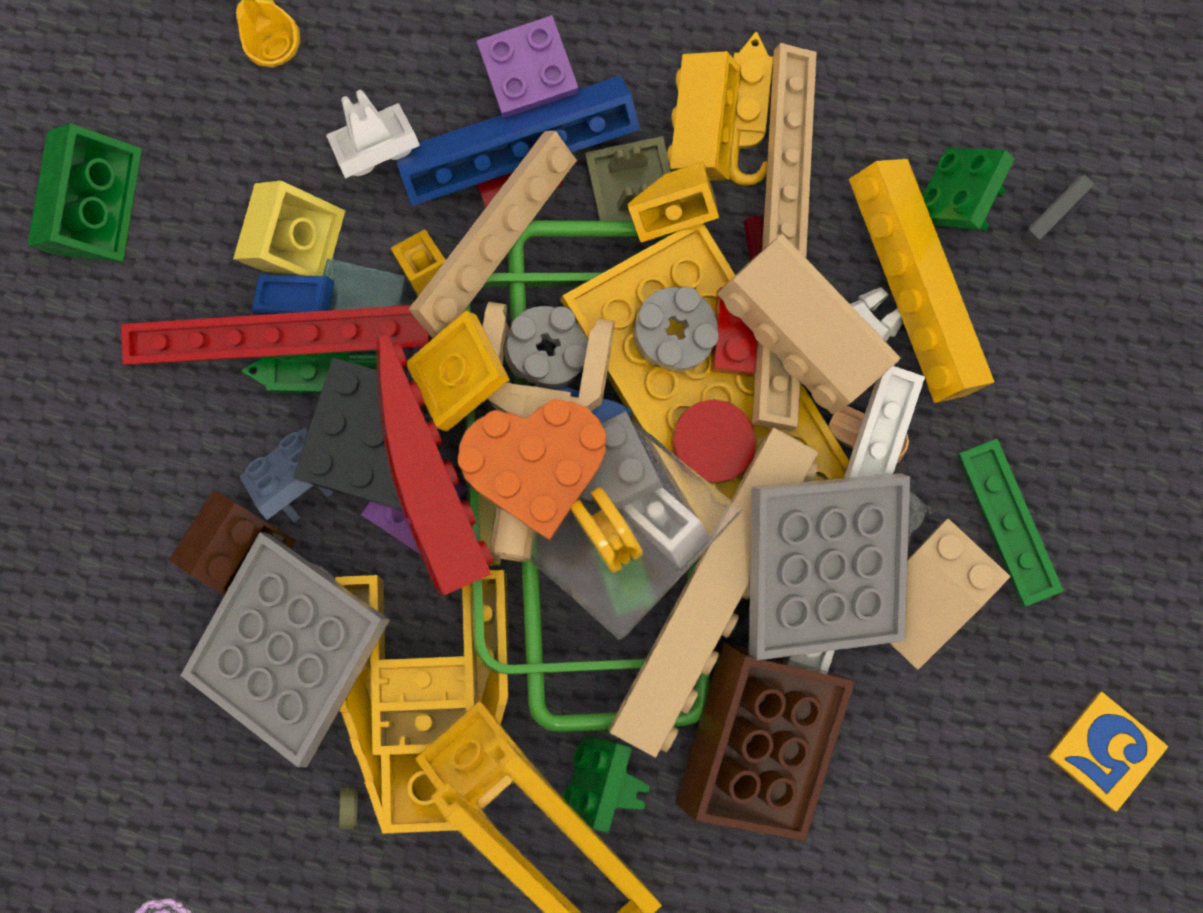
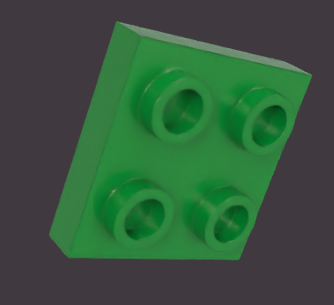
[922,148,1015,232]
[562,735,650,833]

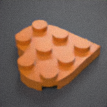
[458,399,606,541]

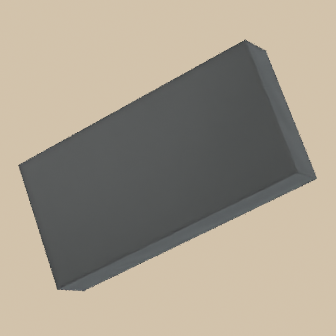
[1021,174,1095,250]

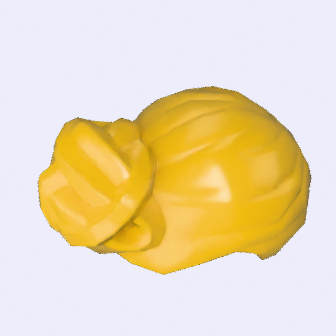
[236,0,300,68]

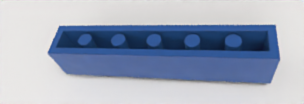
[396,76,640,206]

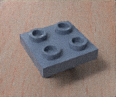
[239,427,334,522]

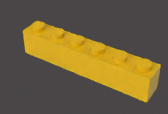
[849,159,995,403]

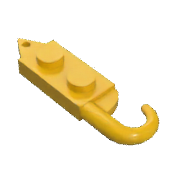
[729,32,773,186]

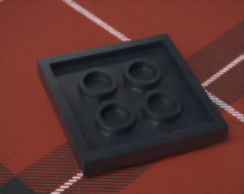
[293,358,444,511]

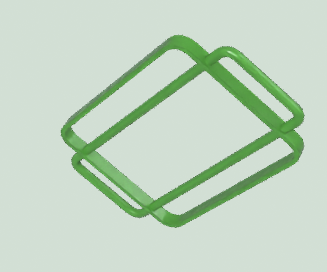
[464,220,749,732]

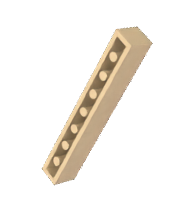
[608,427,819,758]

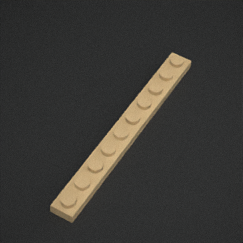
[752,43,817,431]

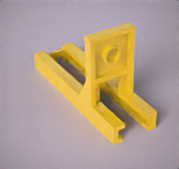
[415,701,662,913]

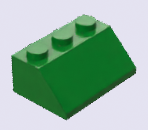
[27,123,142,263]

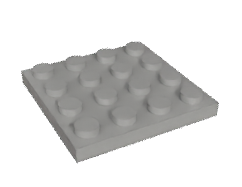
[749,473,910,660]
[180,532,390,767]

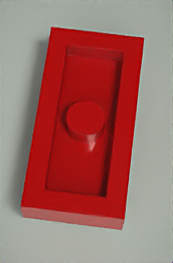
[710,287,757,376]

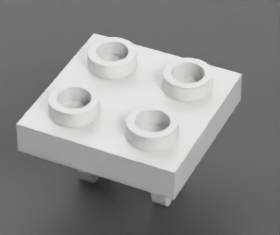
[326,90,420,179]

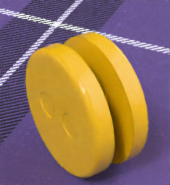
[570,487,643,573]

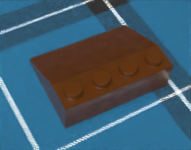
[675,643,855,841]

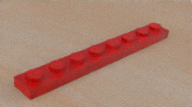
[121,305,432,365]

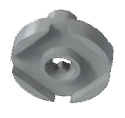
[633,287,719,372]
[504,306,588,390]

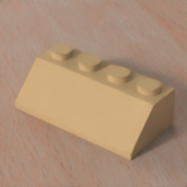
[717,233,901,415]

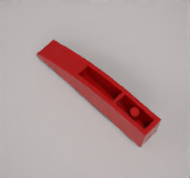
[376,333,493,596]

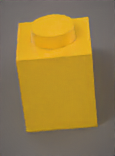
[628,162,719,242]
[390,229,446,297]

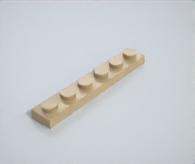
[408,131,577,339]

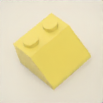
[233,181,345,276]

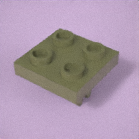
[585,136,671,221]

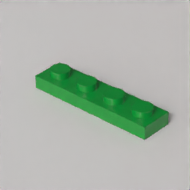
[957,439,1064,608]

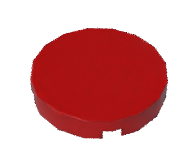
[671,399,756,485]

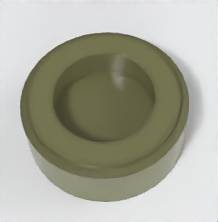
[339,787,358,830]

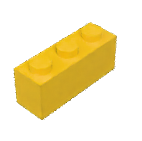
[667,51,741,181]

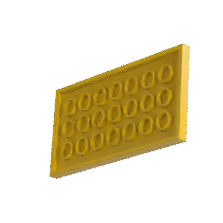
[560,223,849,543]

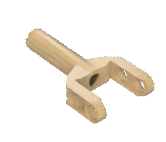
[483,302,615,562]

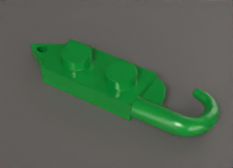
[242,352,405,394]

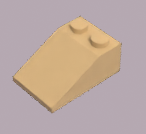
[889,519,1011,670]

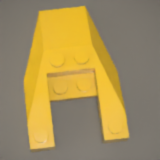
[335,570,509,833]

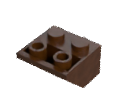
[169,490,296,595]

